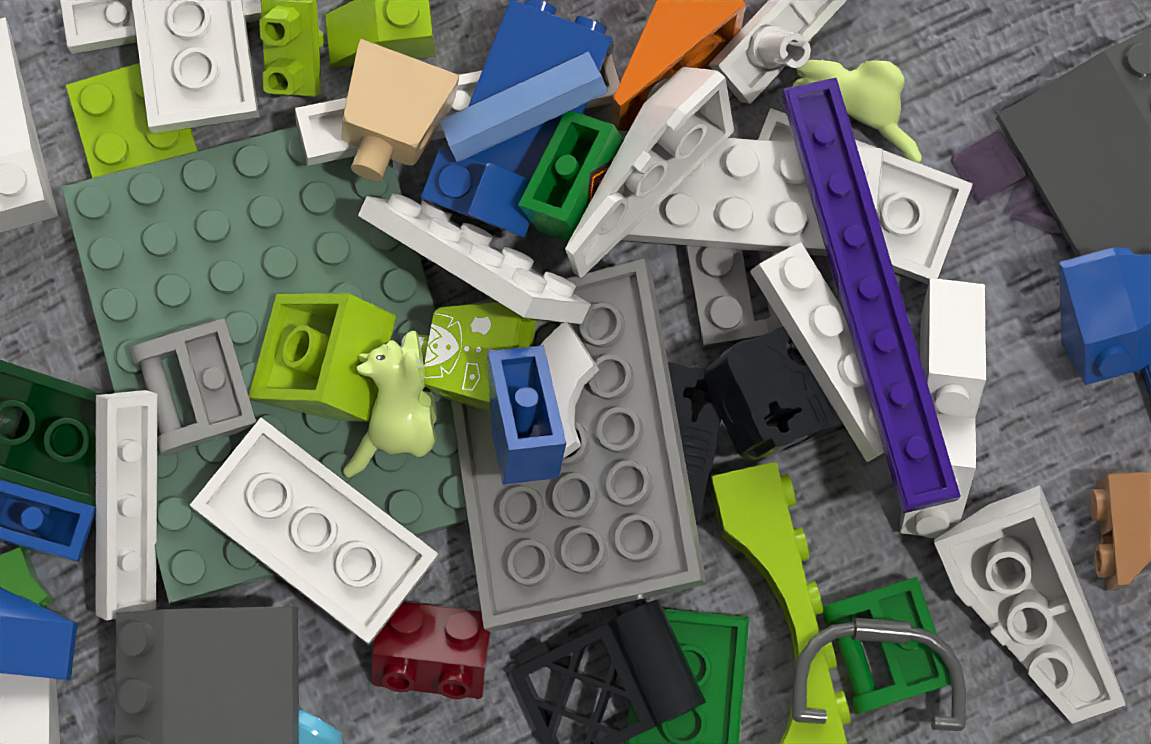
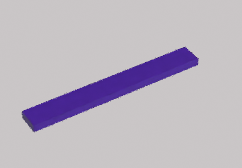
[781,77,961,514]

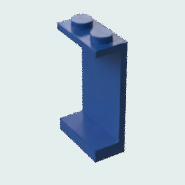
[468,0,614,180]

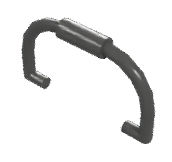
[792,618,966,731]

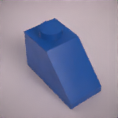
[487,345,566,485]
[0,480,96,562]

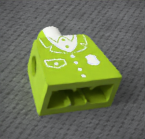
[401,302,537,412]

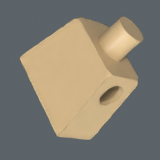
[341,39,460,181]

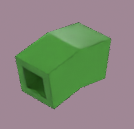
[0,547,55,607]

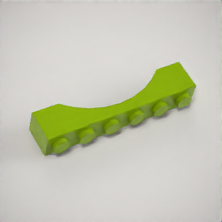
[708,461,851,744]

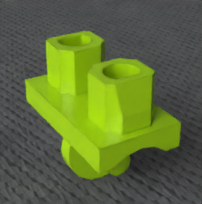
[259,0,324,97]

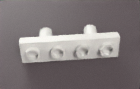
[709,0,847,104]

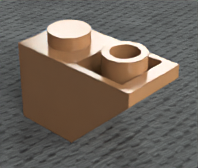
[1089,472,1151,591]

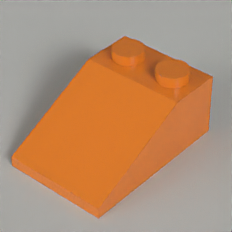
[612,0,746,131]

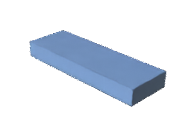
[439,51,608,161]

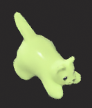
[792,60,922,163]
[343,331,437,478]

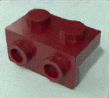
[372,602,491,699]

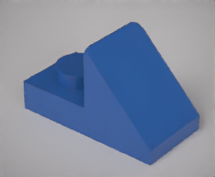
[421,146,531,238]

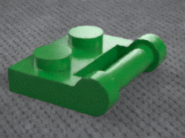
[823,577,951,715]

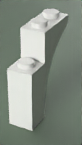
[900,278,986,538]

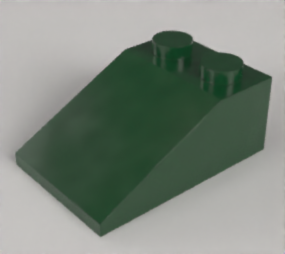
[0,360,104,507]

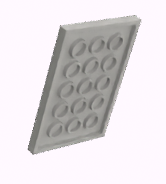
[451,258,707,633]

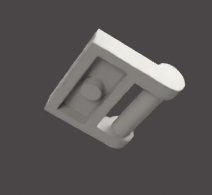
[685,245,783,349]
[130,318,257,456]

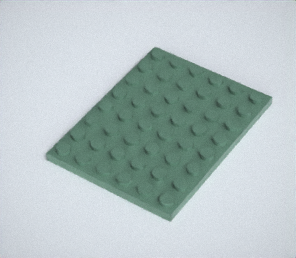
[61,126,469,606]

